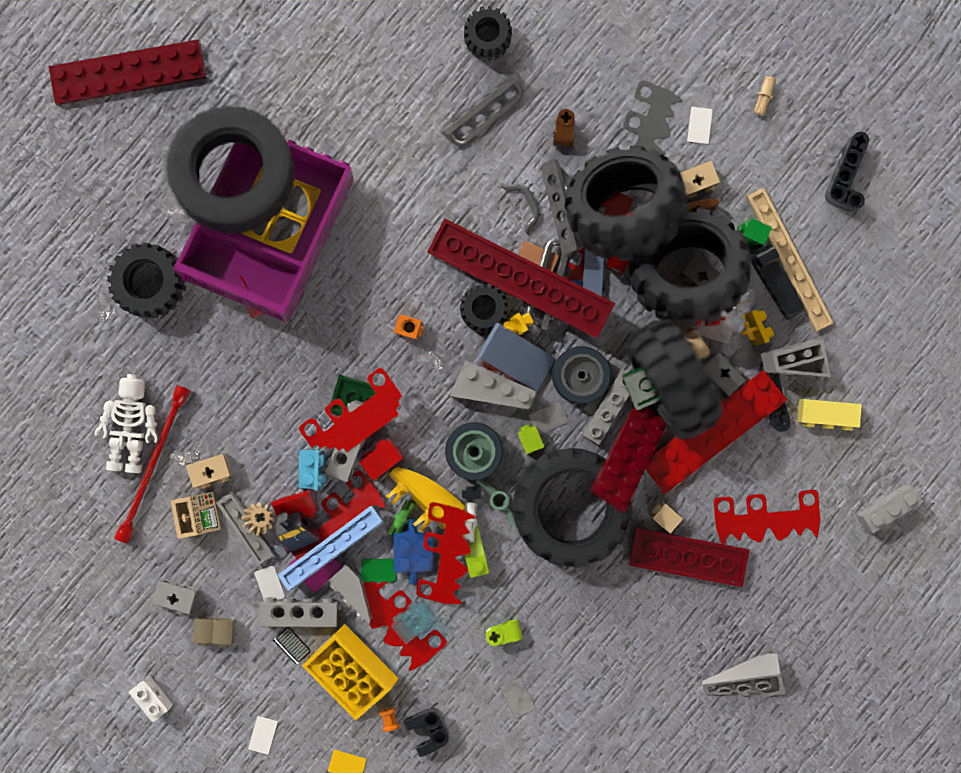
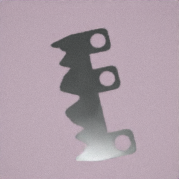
[623,80,683,154]

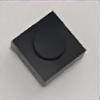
[462,486,481,499]

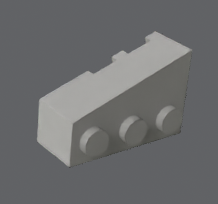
[761,340,831,377]

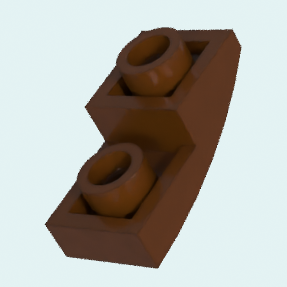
[686,199,720,212]

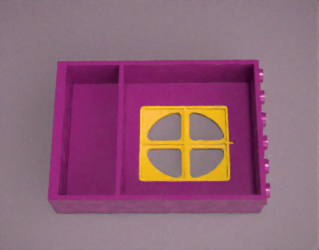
[174,138,354,323]

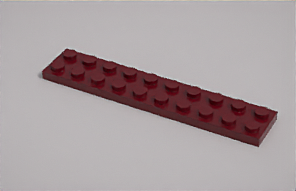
[427,218,615,339]

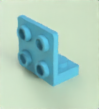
[299,450,327,491]

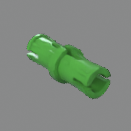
[387,499,416,535]

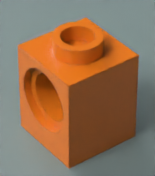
[394,314,424,340]

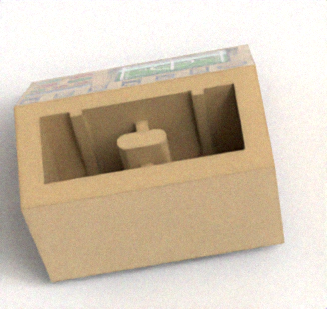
[170,492,221,539]

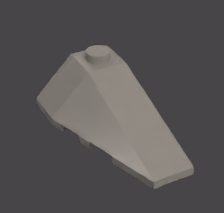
[702,653,786,696]

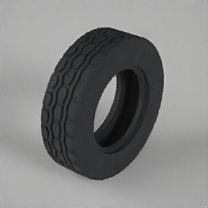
[166,106,295,234]

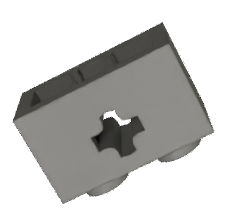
[152,579,200,615]

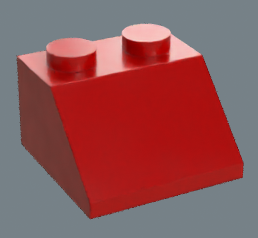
[271,489,320,518]

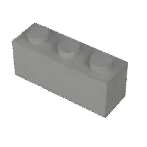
[857,485,923,533]

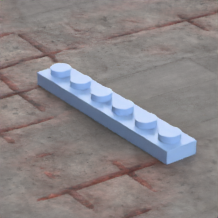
[278,506,384,591]

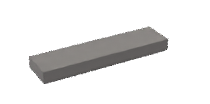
[216,492,275,566]

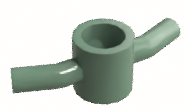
[476,479,516,526]

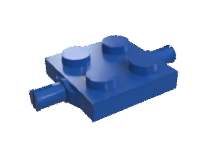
[393,519,433,585]

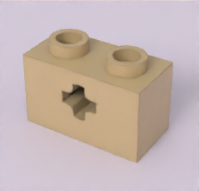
[681,161,720,200]
[186,453,233,490]

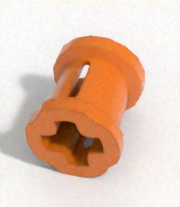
[379,707,400,732]

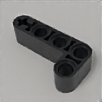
[825,132,869,212]
[751,244,805,320]

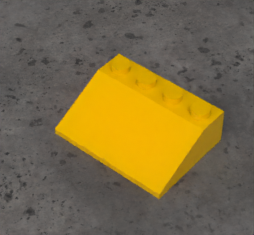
[302,624,399,721]

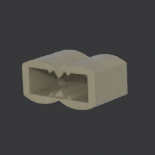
[193,617,236,648]

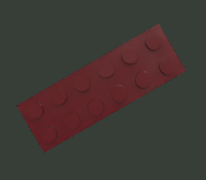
[590,404,667,513]
[628,527,750,587]

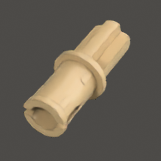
[754,76,777,116]

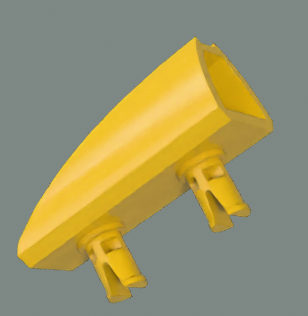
[385,467,466,533]

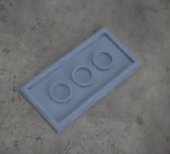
[478,323,556,391]

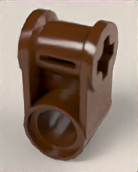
[553,109,575,148]

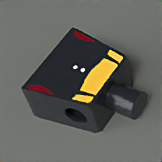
[275,512,320,554]

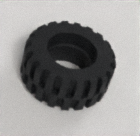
[107,243,187,318]

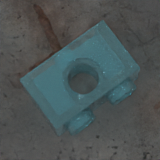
[391,599,437,644]

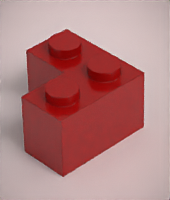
[359,438,405,481]

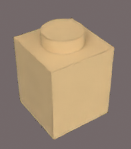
[651,502,683,534]

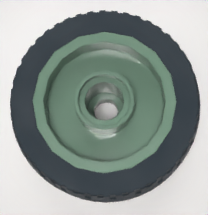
[445,422,503,480]

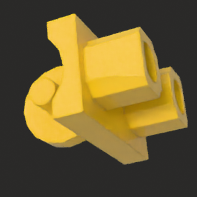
[740,309,774,347]
[502,313,534,336]

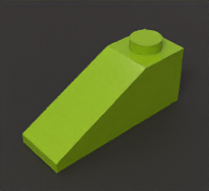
[465,519,489,578]

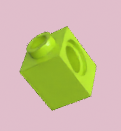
[517,424,544,454]

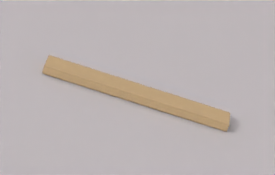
[746,188,833,332]

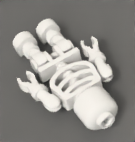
[95,374,159,473]

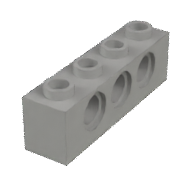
[581,369,630,445]
[325,400,366,482]
[259,597,339,627]

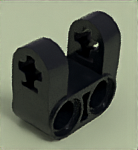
[403,707,449,757]

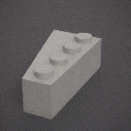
[450,361,536,409]

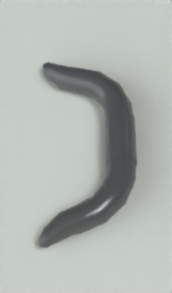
[502,183,540,233]

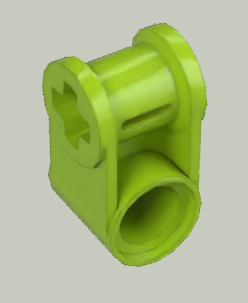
[485,619,523,646]

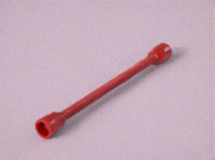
[114,385,191,543]

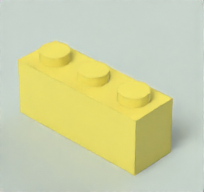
[797,399,862,431]

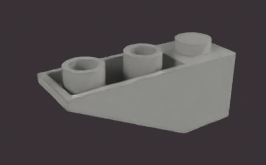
[329,562,372,623]

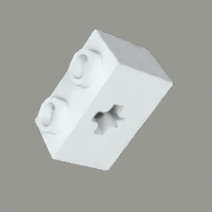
[129,675,173,723]

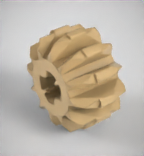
[241,503,275,536]

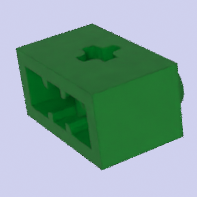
[737,218,772,250]

